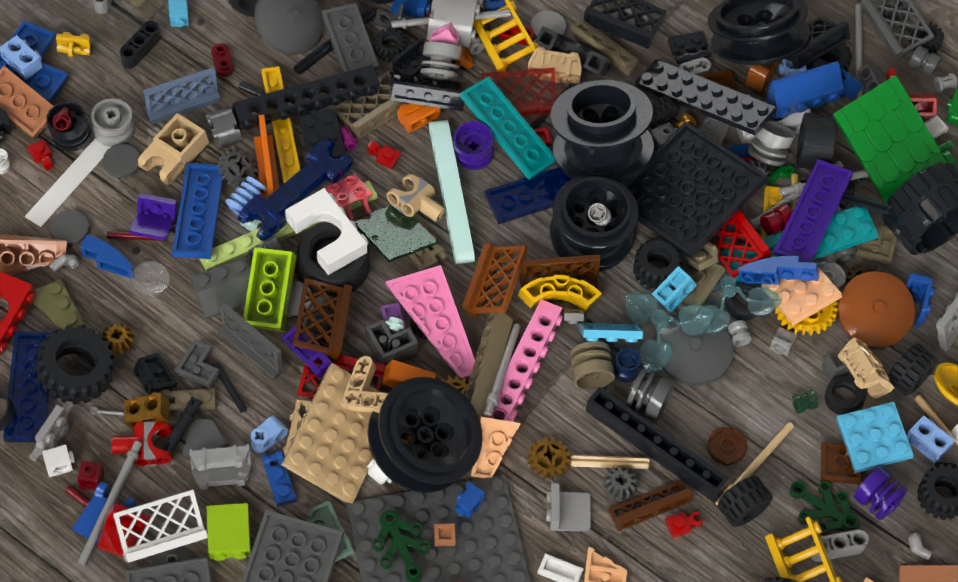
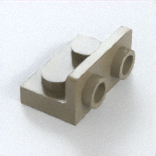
[679,241,719,271]

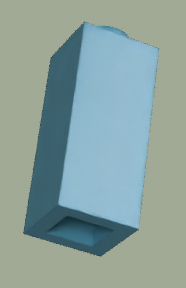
[168,0,189,27]

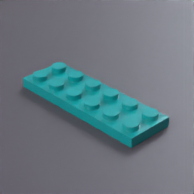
[460,76,556,180]

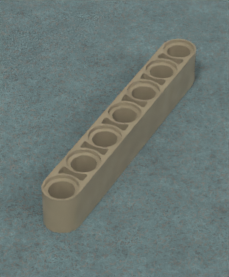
[465,313,513,420]

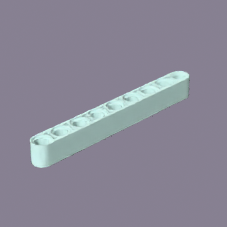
[429,120,475,264]

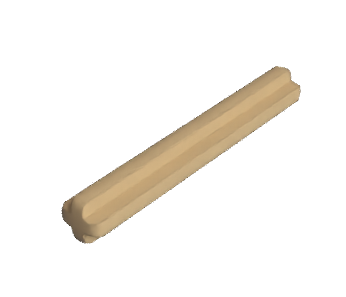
[570,455,649,469]

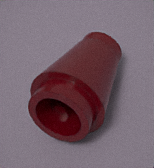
[53,107,72,131]

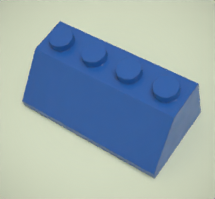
[765,61,844,119]

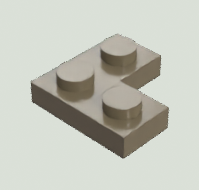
[855,226,897,265]

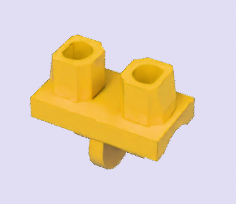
[56,32,91,57]

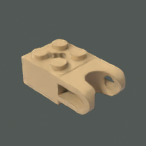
[138,113,209,185]

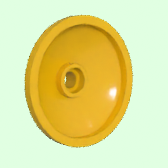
[934,363,958,406]

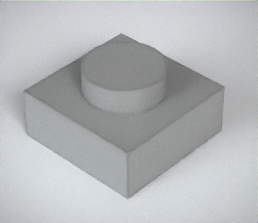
[563,309,584,324]

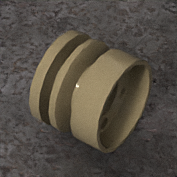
[569,341,615,390]

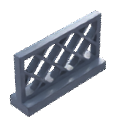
[143,67,221,125]

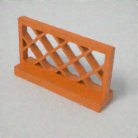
[254,115,281,203]

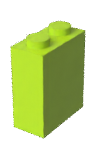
[206,503,251,561]

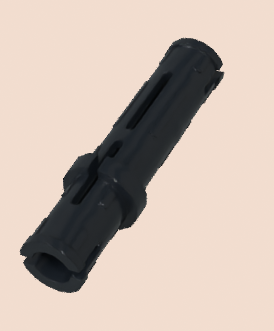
[161,397,202,455]

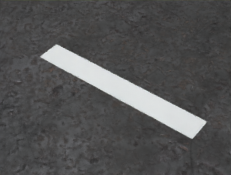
[25,138,111,227]

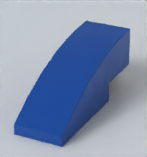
[81,235,135,279]

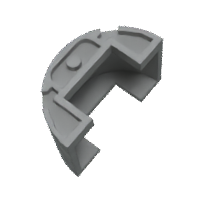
[427,0,484,47]

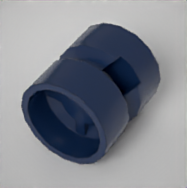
[614,348,641,383]

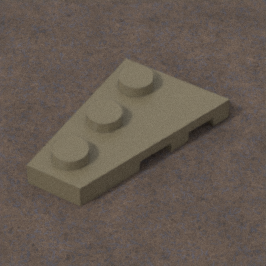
[677,264,726,315]

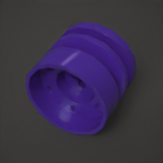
[454,121,494,170]
[853,467,908,521]

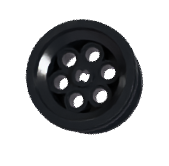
[550,175,639,272]

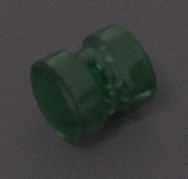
[792,390,818,414]

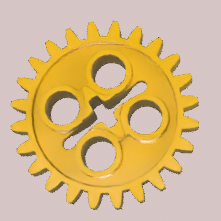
[775,301,838,336]

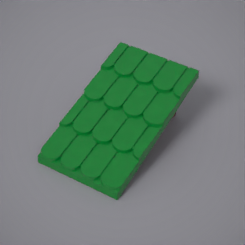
[833,75,947,203]

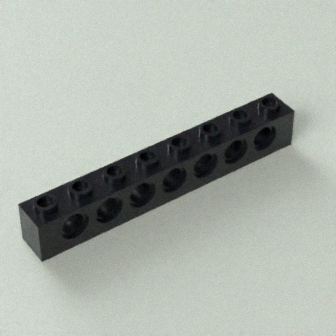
[232,65,380,130]

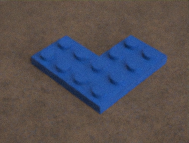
[0,20,69,104]

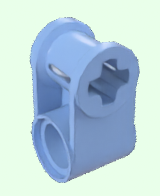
[251,415,288,453]

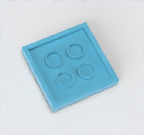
[579,323,643,342]
[836,402,914,473]

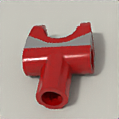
[111,422,172,466]

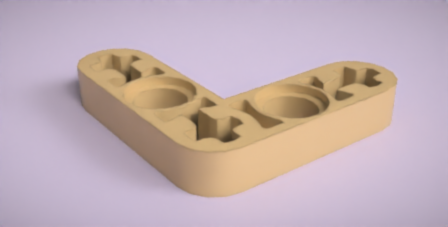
[343,356,388,413]

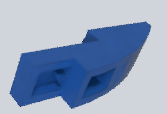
[738,256,819,285]

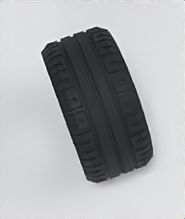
[297,222,370,297]

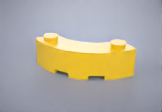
[518,275,602,312]

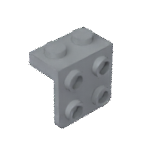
[546,483,591,532]

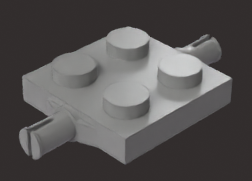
[29,401,73,461]

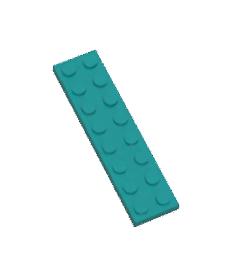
[721,206,878,285]

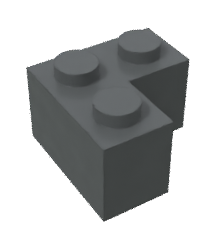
[365,320,418,366]

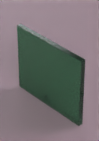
[352,205,437,263]

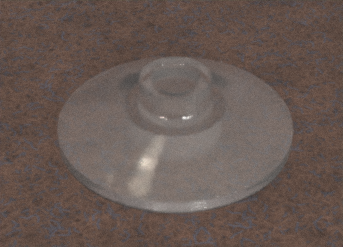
[131,261,170,297]

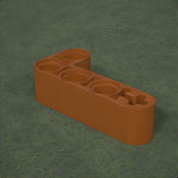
[745,60,782,94]

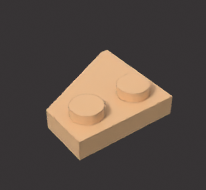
[584,547,627,582]

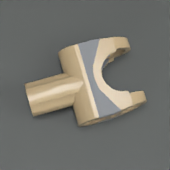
[387,174,446,222]

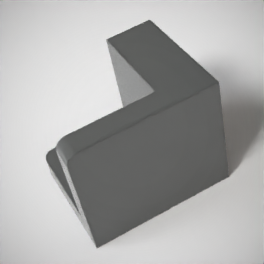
[821,356,850,382]

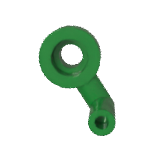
[938,140,955,167]

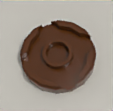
[707,427,747,465]

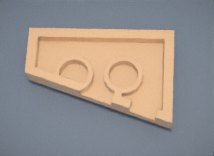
[470,416,521,478]

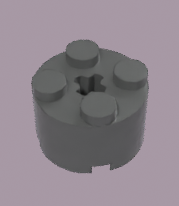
[205,106,243,150]

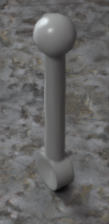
[90,406,124,416]

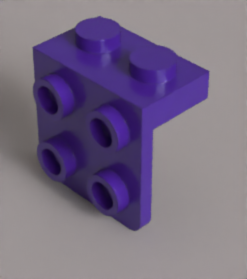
[130,193,177,240]

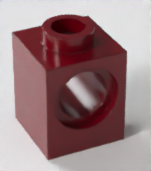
[77,461,104,491]

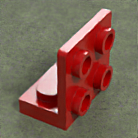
[97,503,153,557]

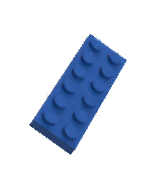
[172,163,223,259]

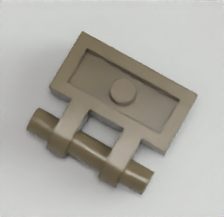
[401,229,449,271]

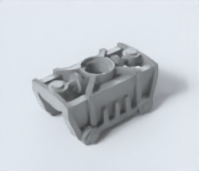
[189,444,251,490]

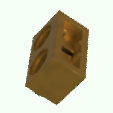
[124,393,170,430]

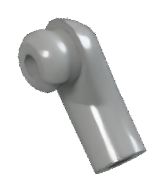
[49,254,79,272]

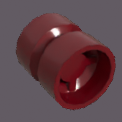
[760,204,793,236]

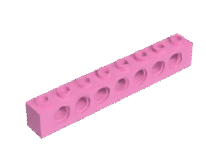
[490,300,564,422]

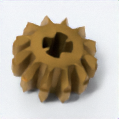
[102,322,135,356]

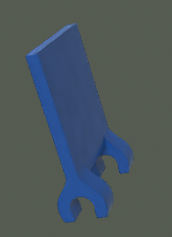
[72,481,138,544]

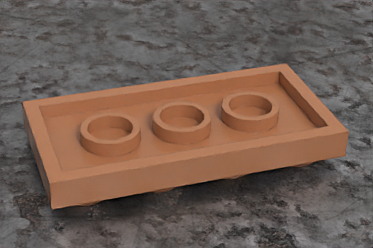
[0,66,53,139]

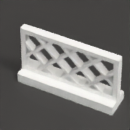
[113,490,208,562]

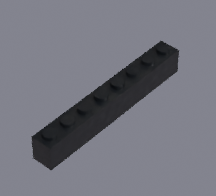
[586,387,729,503]

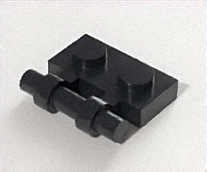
[668,31,712,64]

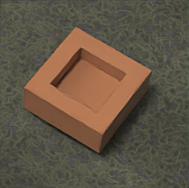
[434,524,456,546]

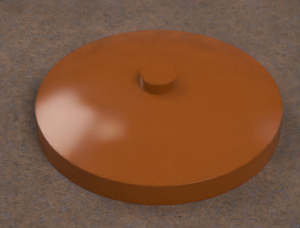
[837,271,915,348]

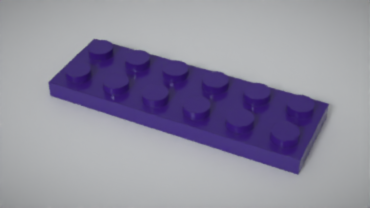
[774,159,853,263]

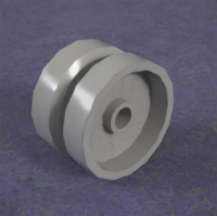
[91,98,134,147]

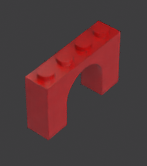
[0,272,36,355]

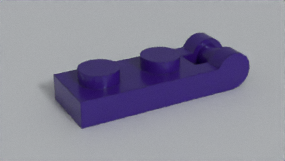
[282,325,332,378]

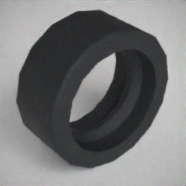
[725,282,763,321]
[824,376,864,415]

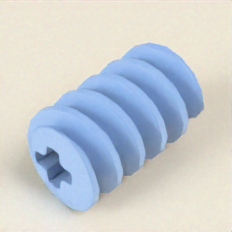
[225,176,267,218]

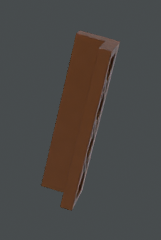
[608,480,693,532]

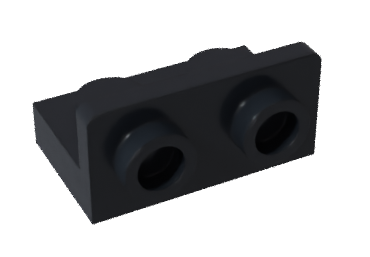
[133,353,178,395]

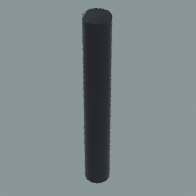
[212,362,247,413]

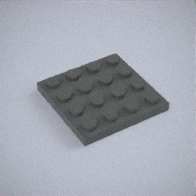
[242,510,344,582]

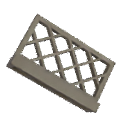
[331,71,409,140]

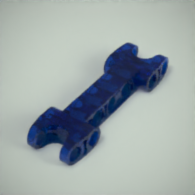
[237,138,354,241]

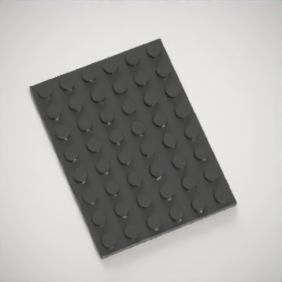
[346,475,530,582]

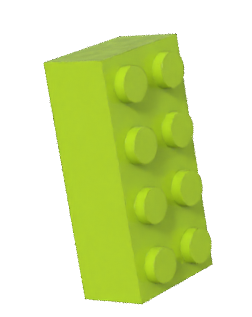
[243,247,297,332]

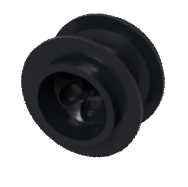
[551,80,654,184]

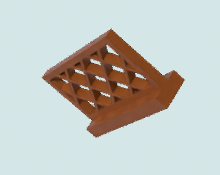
[462,243,528,318]

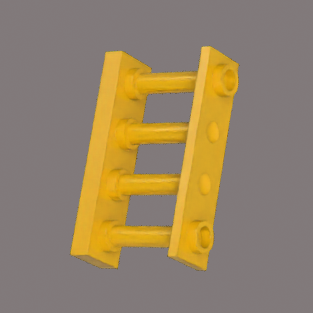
[473,0,539,78]
[765,517,842,582]

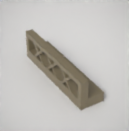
[571,20,639,76]

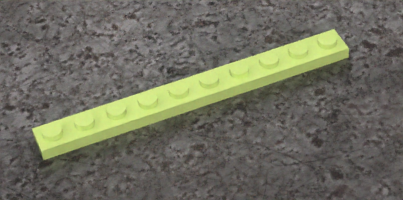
[199,181,377,271]

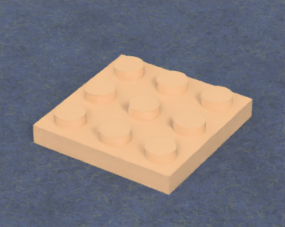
[761,262,842,325]

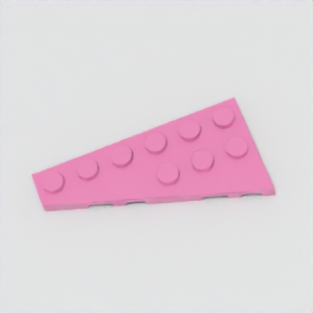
[385,265,475,380]

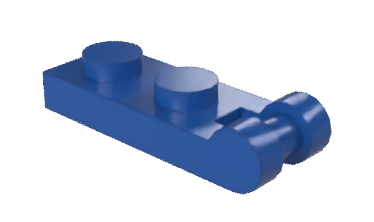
[261,450,296,507]

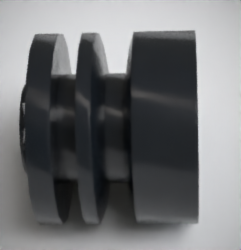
[46,101,91,152]

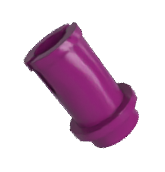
[340,126,358,150]

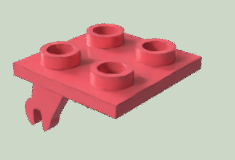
[325,174,373,223]

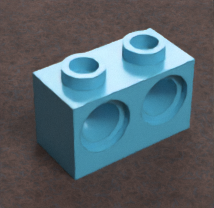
[652,266,697,313]

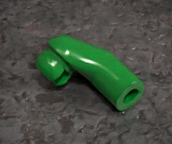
[768,165,795,184]

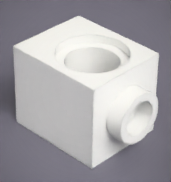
[42,445,75,477]

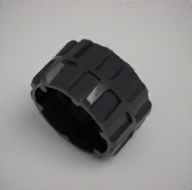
[882,163,958,255]

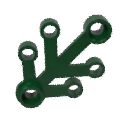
[789,481,860,535]
[372,510,431,582]

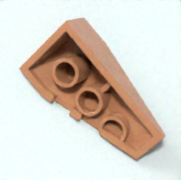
[0,234,67,276]
[899,565,958,582]

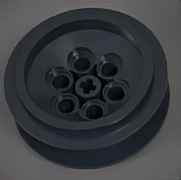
[708,0,810,65]
[367,377,483,493]

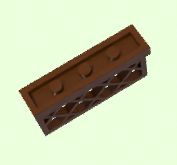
[519,255,600,288]
[292,278,352,361]

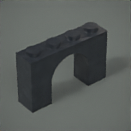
[534,26,613,76]

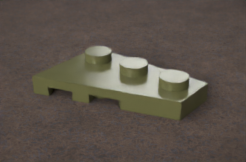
[33,279,85,330]

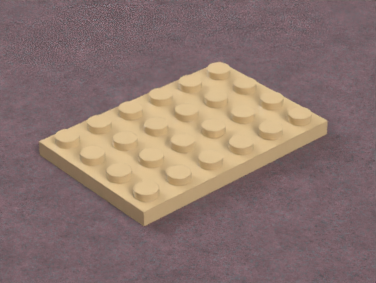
[281,363,382,504]

